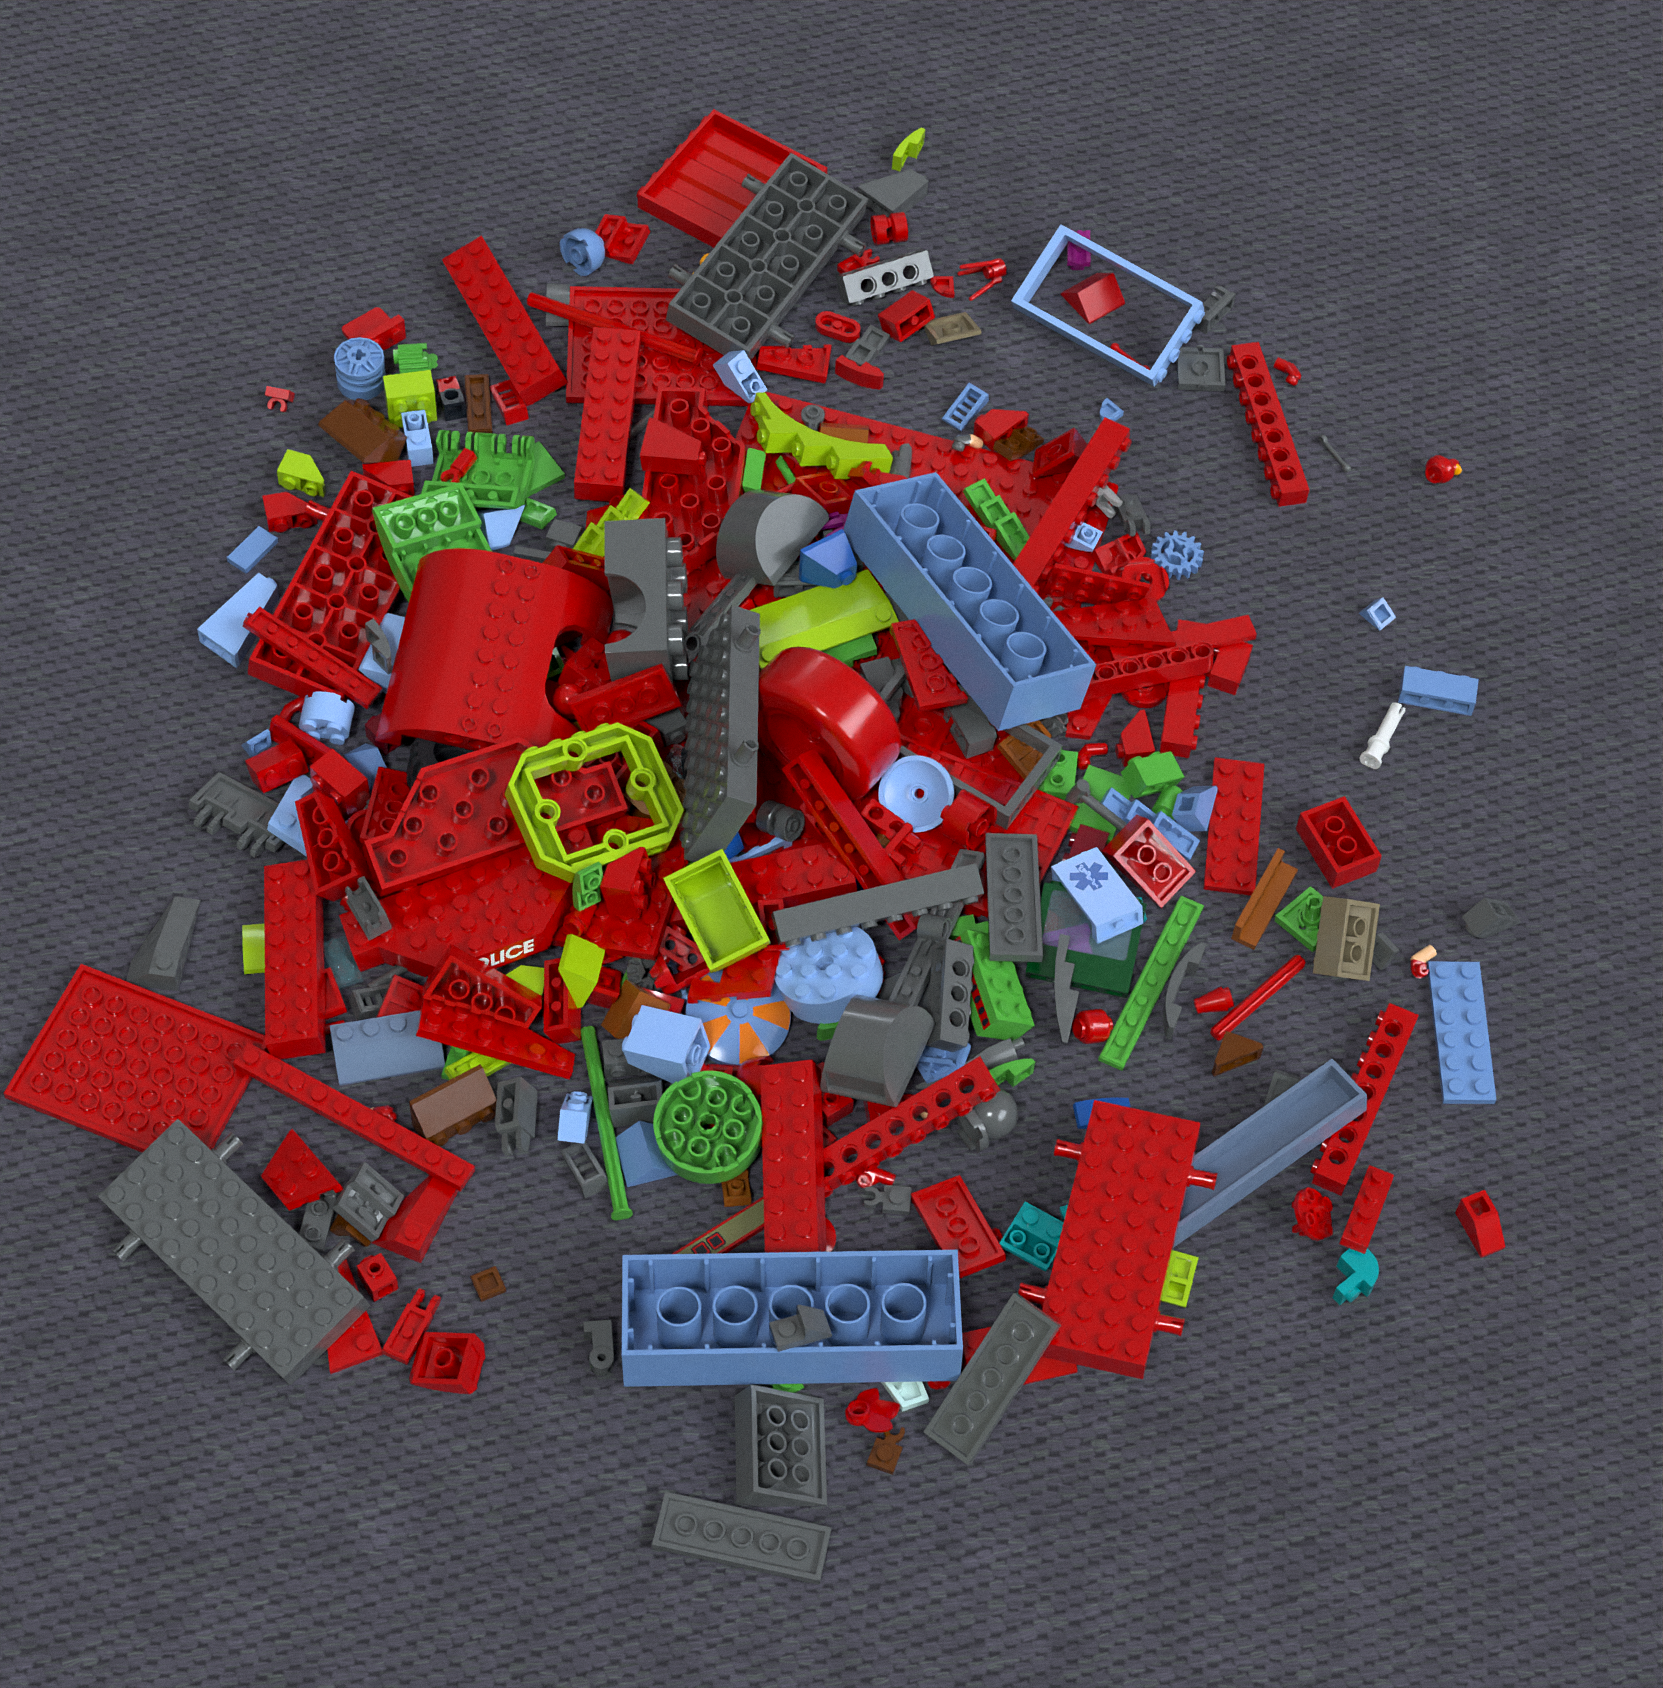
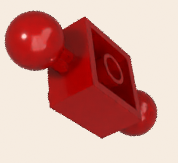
[553,629,632,716]

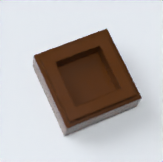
[470,1266,506,1302]

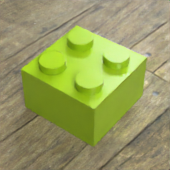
[383,370,437,428]

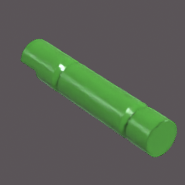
[775,455,796,484]

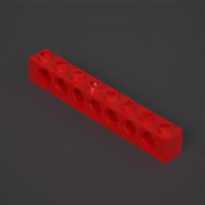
[1227,342,1309,507]
[1310,1003,1419,1196]
[823,1056,1001,1198]

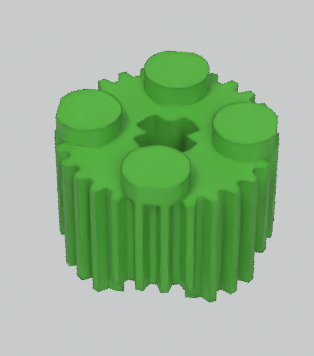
[393,343,429,374]

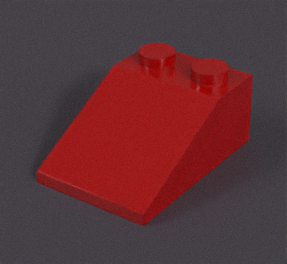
[1102,815,1196,908]

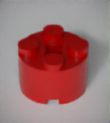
[940,789,997,851]

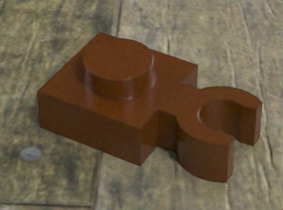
[867,1427,905,1475]

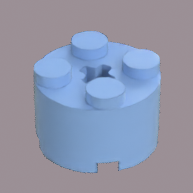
[299,691,355,745]

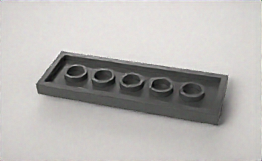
[985,833,1043,962]
[924,1293,1061,1465]
[652,1491,832,1585]

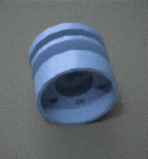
[334,337,386,400]

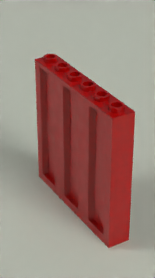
[637,109,828,248]

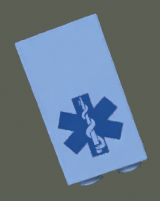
[1051,847,1143,944]

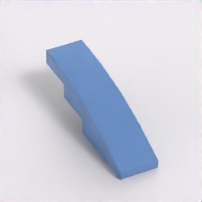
[1100,787,1200,861]

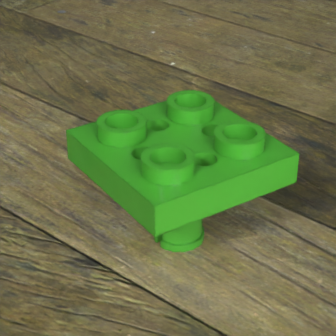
[1275,886,1323,952]

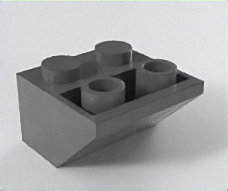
[608,1075,664,1127]

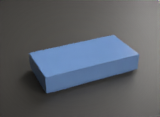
[227,526,278,574]

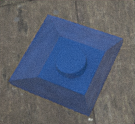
[799,529,857,589]

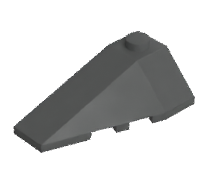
[126,896,201,991]

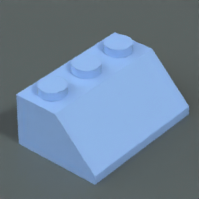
[358,613,405,693]

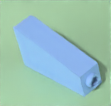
[197,573,279,668]

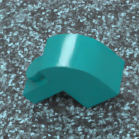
[1332,1248,1379,1305]

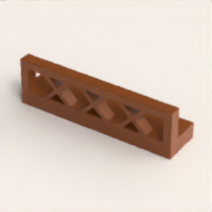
[1231,848,1298,950]

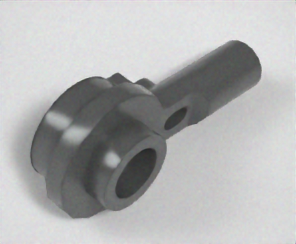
[801,405,825,431]

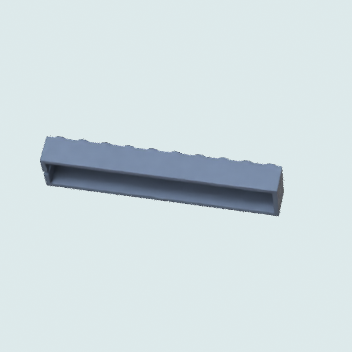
[1173,1059,1367,1248]

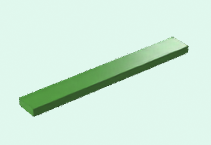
[1098,896,1204,1071]

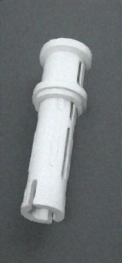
[1360,703,1405,769]

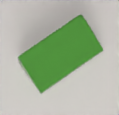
[742,448,766,493]

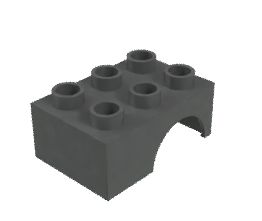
[604,518,689,690]

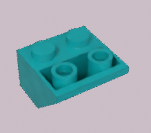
[999,1202,1064,1272]

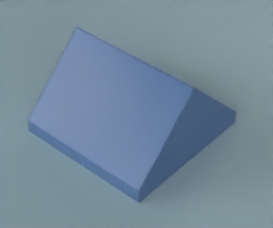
[616,1121,678,1187]

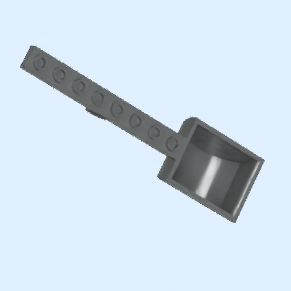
[676,489,829,682]
[820,848,986,1107]

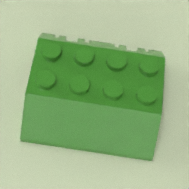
[421,430,535,509]

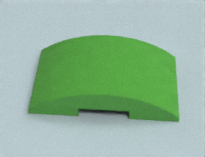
[372,483,492,602]

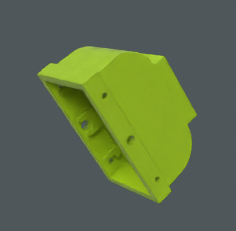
[663,849,770,973]

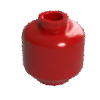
[1072,1009,1113,1044]

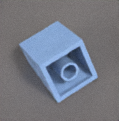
[622,1005,711,1083]

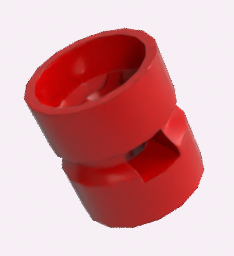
[870,212,908,246]

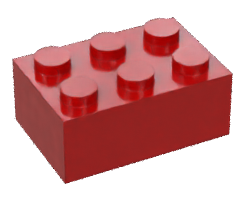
[1296,796,1382,889]

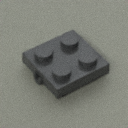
[1176,345,1226,391]

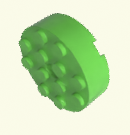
[653,1071,762,1184]

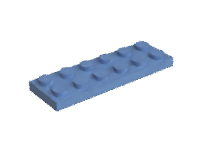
[1427,961,1496,1104]

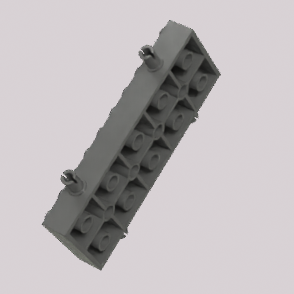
[666,153,869,361]
[679,605,761,862]
[98,1119,371,1385]

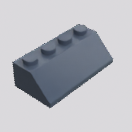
[330,1010,445,1086]

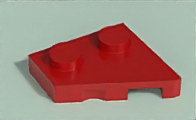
[376,975,423,1018]

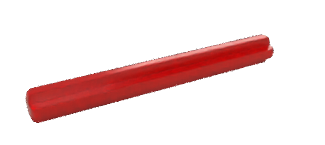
[1210,955,1306,1041]

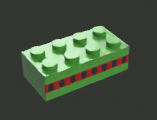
[954,930,1035,1041]

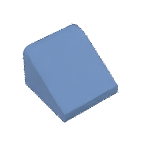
[1359,597,1396,631]
[241,729,272,757]

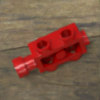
[657,925,705,972]

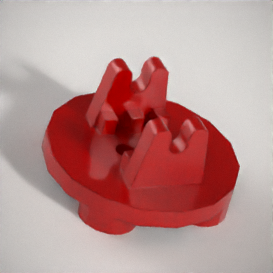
[1292,1187,1333,1241]

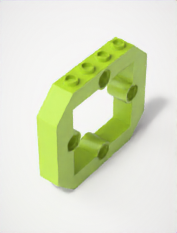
[505,722,684,883]

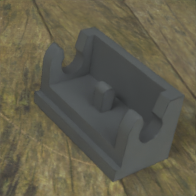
[1194,285,1236,334]
[345,876,392,941]

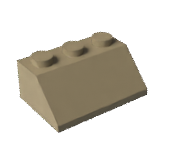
[1313,896,1380,981]

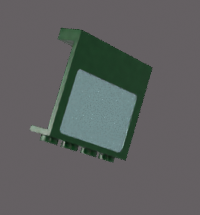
[1025,881,1147,998]

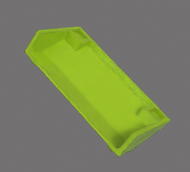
[750,569,899,673]

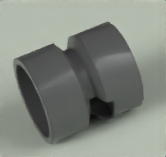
[756,800,805,842]

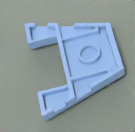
[267,774,349,857]

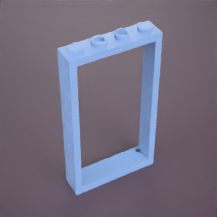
[1011,225,1205,387]

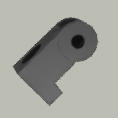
[583,1320,614,1376]

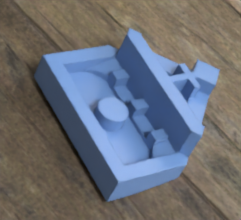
[916,1043,971,1084]

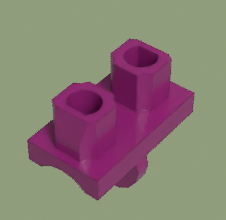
[1067,229,1091,270]

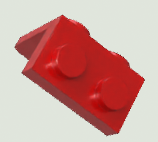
[342,307,406,351]

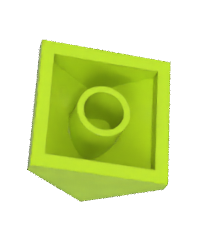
[558,934,605,1008]

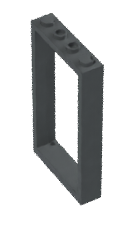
[879,662,1063,830]

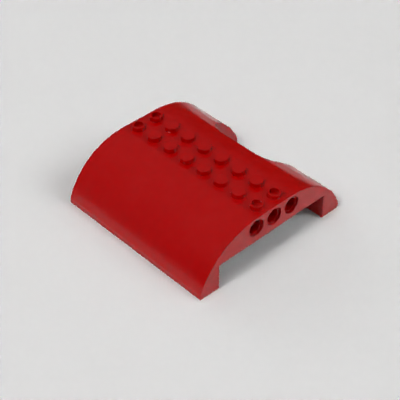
[375,548,614,757]

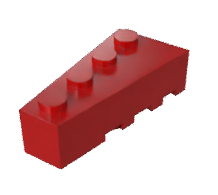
[295,791,374,902]
[422,944,542,1029]

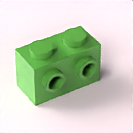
[1038,750,1078,800]
[1121,751,1184,798]

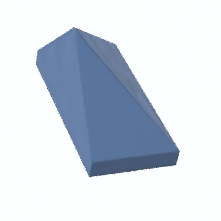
[344,743,387,792]

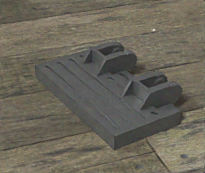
[189,772,285,858]

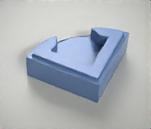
[1100,398,1124,421]

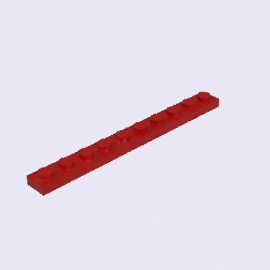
[233,1042,475,1192]

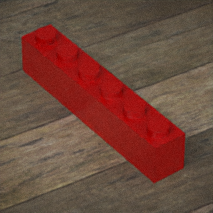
[1159,619,1206,758]

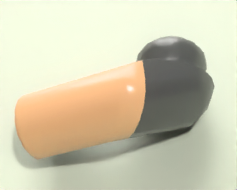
[952,434,983,452]

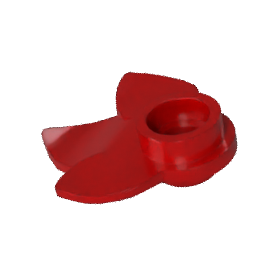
[845,1388,900,1432]

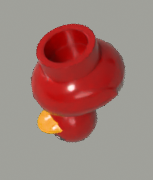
[1425,455,1462,484]

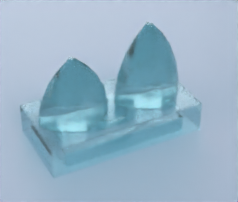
[324,936,363,990]

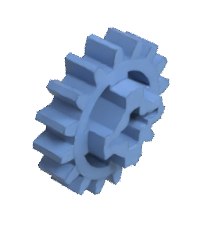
[1150,531,1204,580]

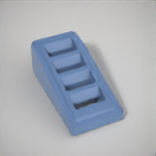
[942,383,989,432]

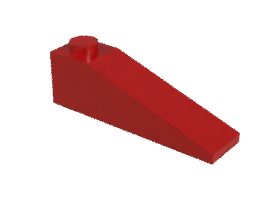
[371,1175,458,1263]

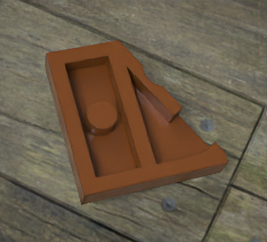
[997,720,1052,780]

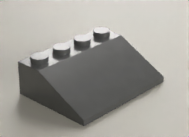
[735,1385,827,1507]

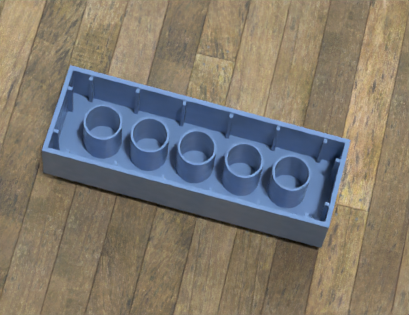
[844,472,1096,731]
[622,1250,963,1387]

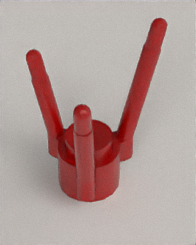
[957,258,1006,301]

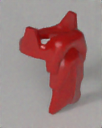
[649,955,710,995]

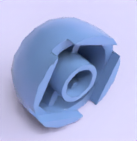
[560,228,605,276]

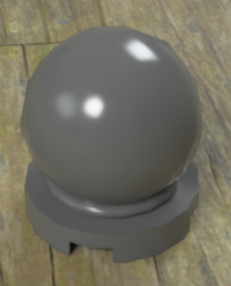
[952,1089,1018,1153]

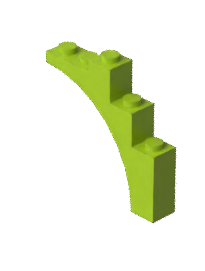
[750,392,893,479]

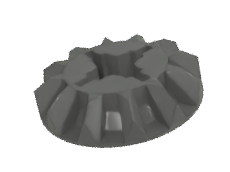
[627,957,660,991]

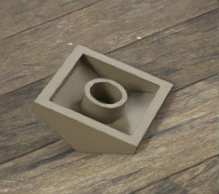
[923,312,981,345]

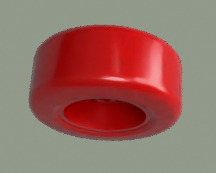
[758,646,901,801]

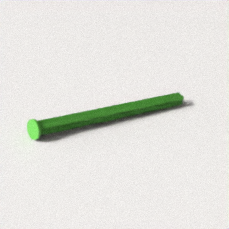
[581,1026,633,1220]

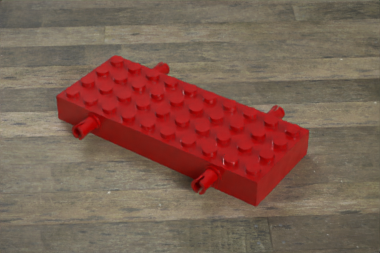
[243,471,413,703]
[1018,1100,1218,1379]

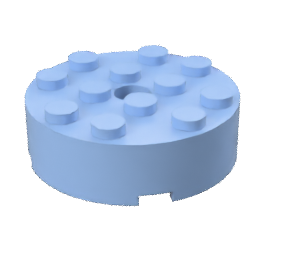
[775,927,883,1024]

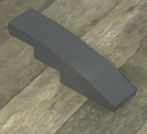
[1054,934,1079,1045]

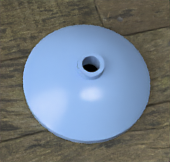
[878,755,955,832]

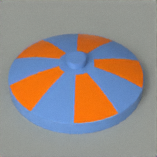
[685,969,791,1065]

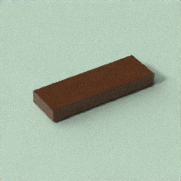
[465,374,492,435]

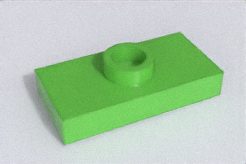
[519,497,557,529]

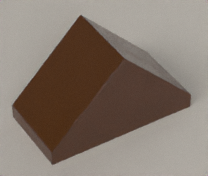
[1211,1031,1264,1077]

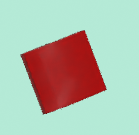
[595,214,650,264]

